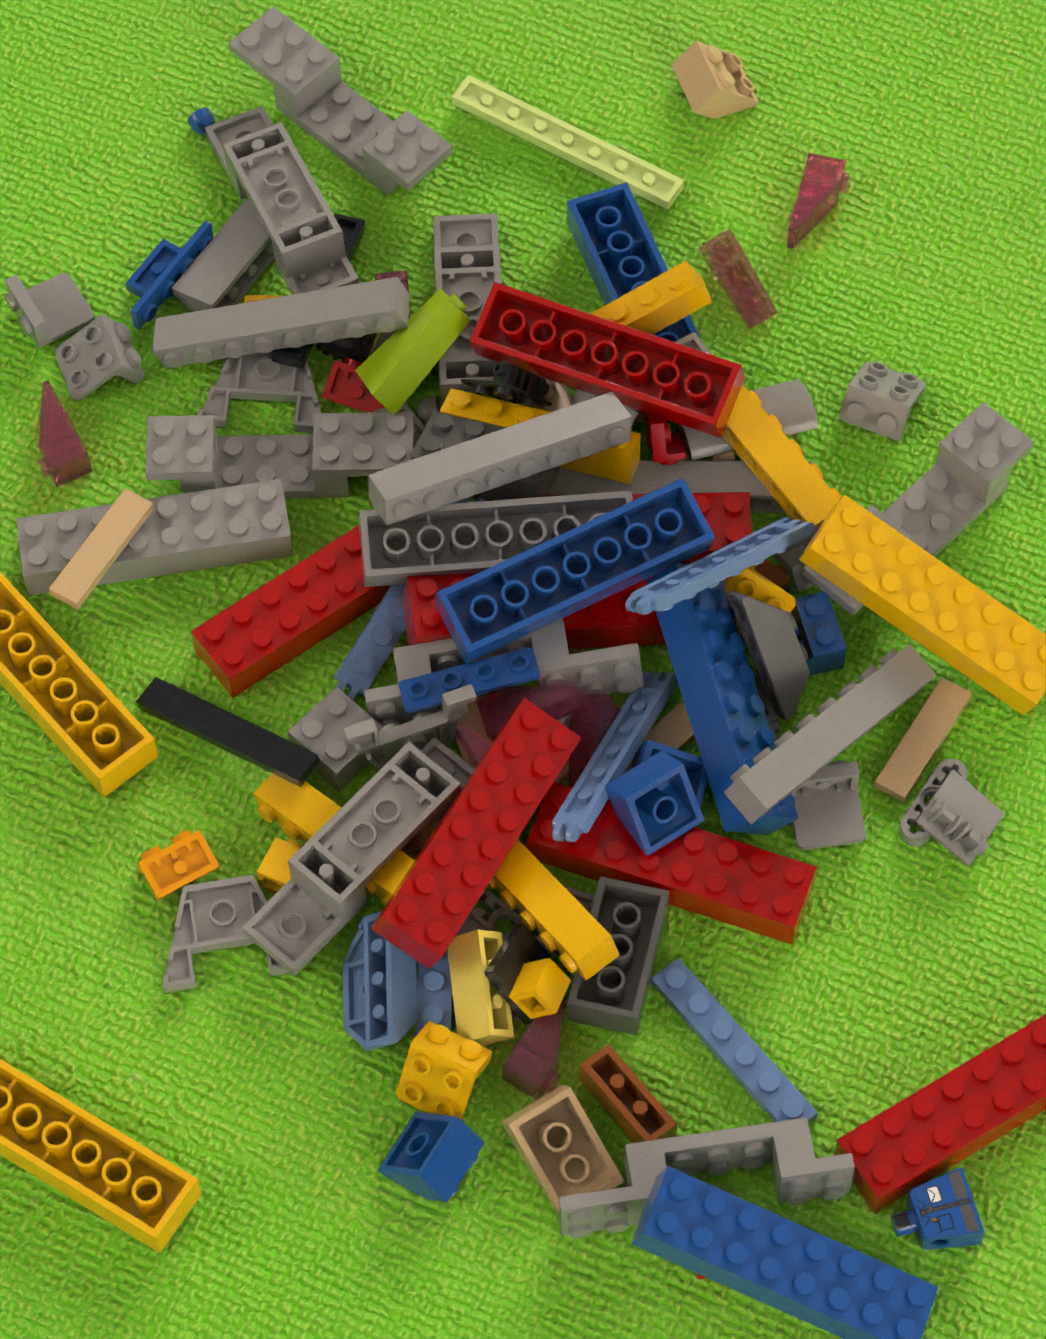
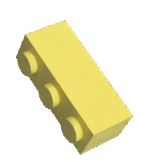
[447,930,514,1046]

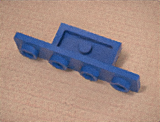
[125,221,214,329]
[398,647,540,713]

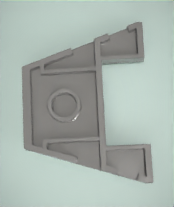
[197,350,321,433]
[343,684,476,770]
[163,875,302,993]

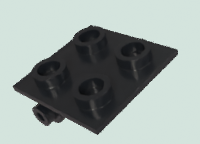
[461,361,552,408]

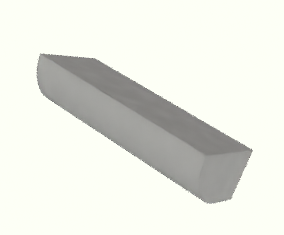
[171,199,275,312]
[676,379,819,461]

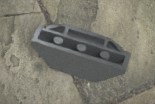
[727,590,810,721]

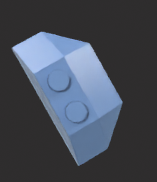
[343,911,418,1051]

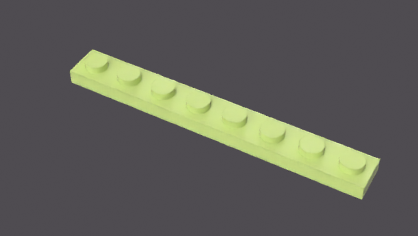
[452,75,684,210]

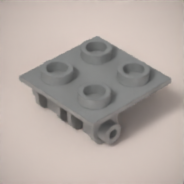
[916,770,1005,866]

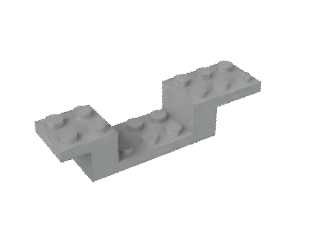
[229,6,453,195]
[205,106,359,295]
[433,213,501,407]
[803,402,1034,616]
[145,412,414,498]
[364,619,644,727]
[242,737,474,976]
[559,1117,855,1238]

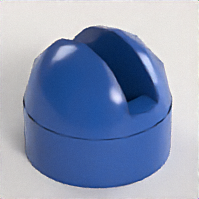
[187,107,215,135]

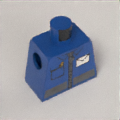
[891,1168,984,1250]

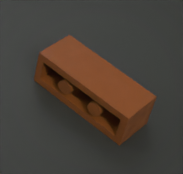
[580,1044,677,1143]

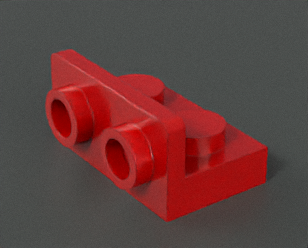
[322,358,385,412]
[644,412,687,465]

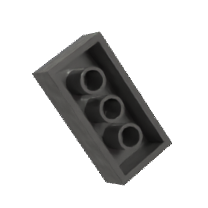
[410,411,560,501]
[567,876,669,1036]

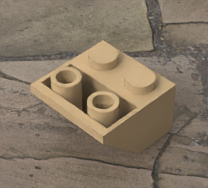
[671,41,759,119]

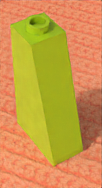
[355,288,471,415]

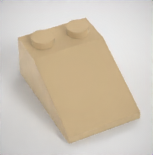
[501,1085,624,1214]

